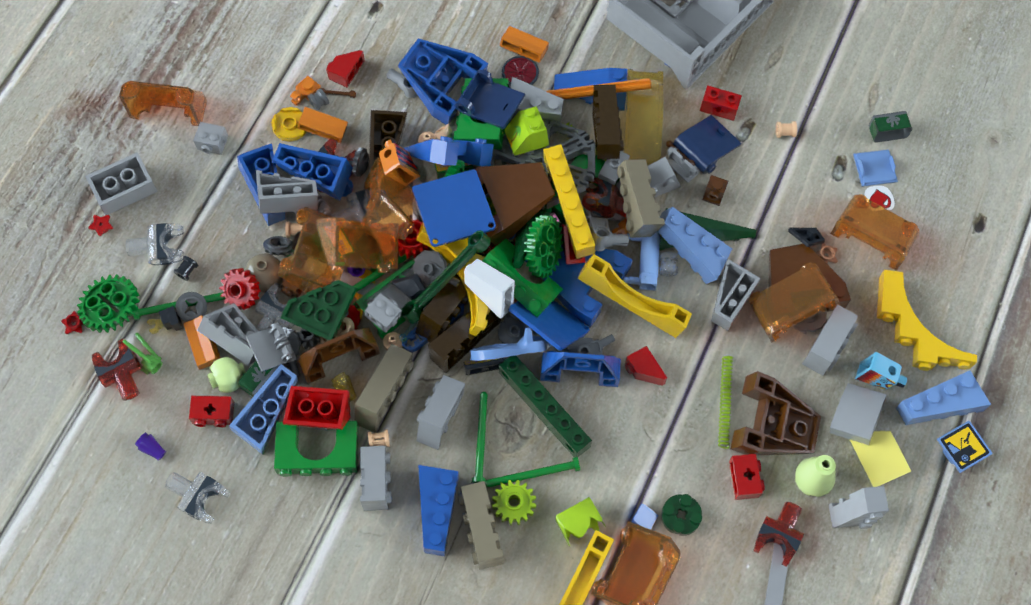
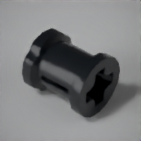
[173,256,199,281]

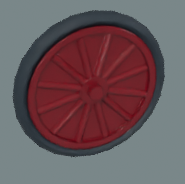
[502,56,539,86]

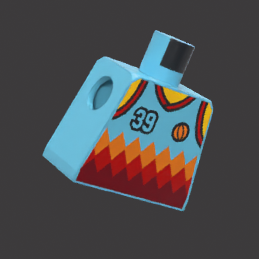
[855,352,907,390]

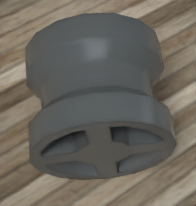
[307,88,329,111]

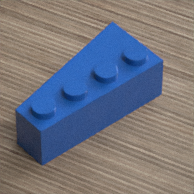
[237,143,286,226]
[273,143,353,201]
[418,465,459,556]

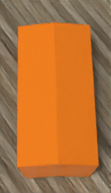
[500,26,549,63]
[298,106,348,144]
[183,315,221,370]

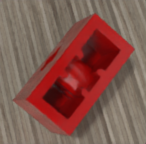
[700,85,742,121]
[189,395,235,428]
[729,454,765,500]

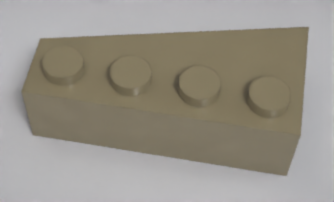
[617,159,665,238]
[354,344,414,433]
[458,481,503,570]

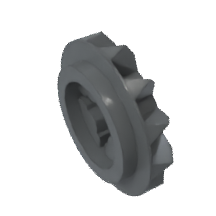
[352,147,369,177]
[263,236,292,256]
[176,292,207,322]

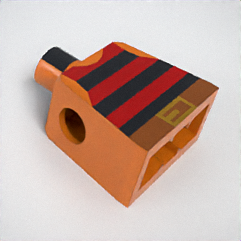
[379,139,420,186]

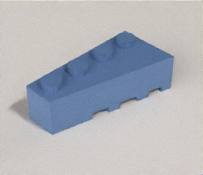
[658,207,732,284]
[229,364,298,455]
[896,371,991,425]

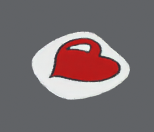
[864,186,895,212]

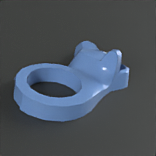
[470,327,552,361]

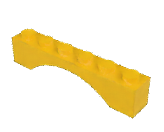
[543,144,595,259]
[577,254,692,338]
[559,530,614,605]

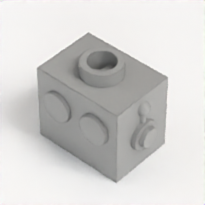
[193,122,228,155]
[365,293,402,333]

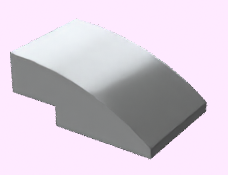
[830,383,887,445]

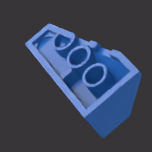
[554,68,627,111]

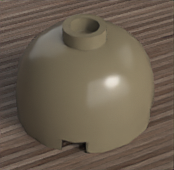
[245,253,285,293]

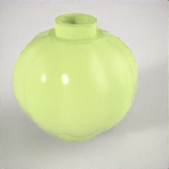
[207,357,246,393]

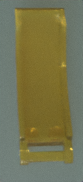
[623,69,663,166]

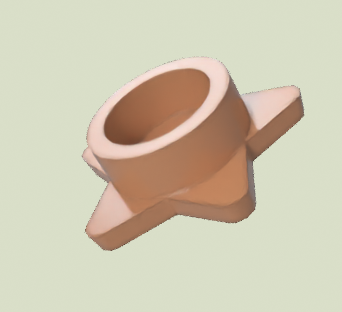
[816,243,838,263]

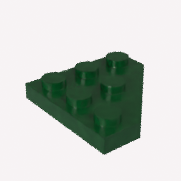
[280,280,358,340]

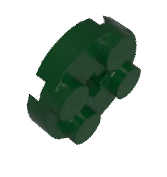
[661,494,702,536]

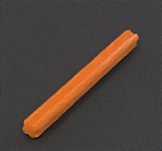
[546,78,651,99]

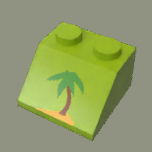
[504,106,549,156]

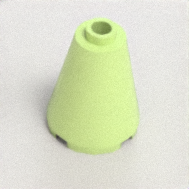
[795,455,836,497]

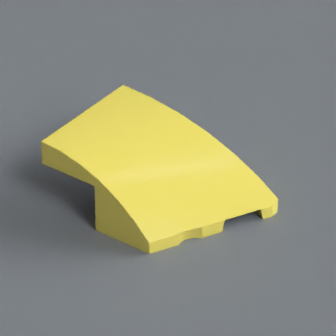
[850,431,911,487]

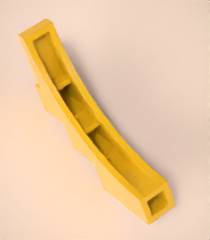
[417,223,491,336]
[877,269,977,371]

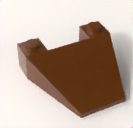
[475,162,556,246]
[767,243,851,323]
[297,327,380,384]
[730,371,821,456]

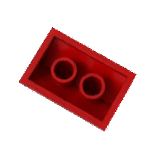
[283,386,351,430]

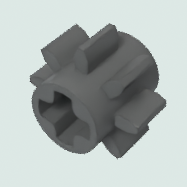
[297,328,320,350]

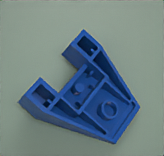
[398,38,488,125]
[404,136,494,166]
[541,244,632,327]
[540,351,621,387]

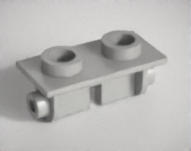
[664,147,701,183]

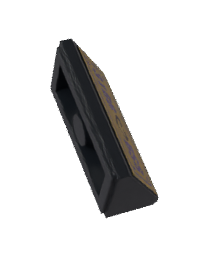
[463,358,504,375]

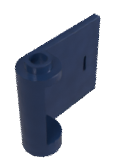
[455,69,525,129]
[673,115,742,174]

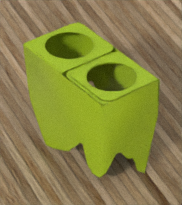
[555,497,606,546]

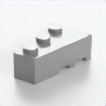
[510,77,563,124]
[616,157,681,197]
[711,259,761,331]
[197,303,259,365]
[417,375,465,450]
[360,446,392,511]
[828,486,889,529]

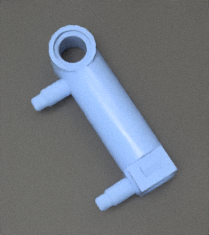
[623,231,660,291]

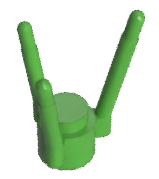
[123,333,163,375]

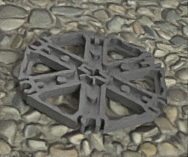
[484,120,596,210]

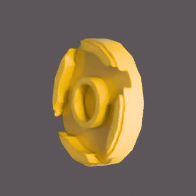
[271,107,306,142]

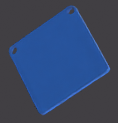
[412,169,496,247]
[508,300,590,351]

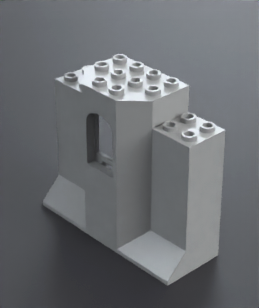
[607,0,774,90]

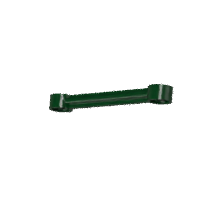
[401,230,491,323]

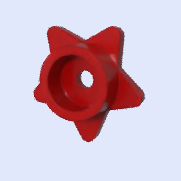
[88,215,113,236]
[61,311,83,334]

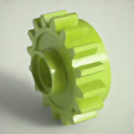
[492,480,536,525]

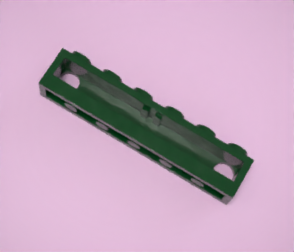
[499,355,592,457]

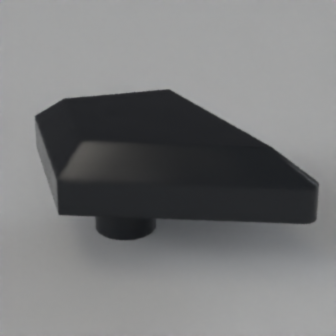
[788,227,825,247]
[391,274,427,300]

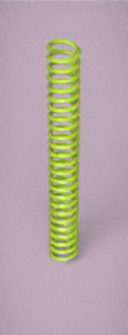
[718,356,733,449]

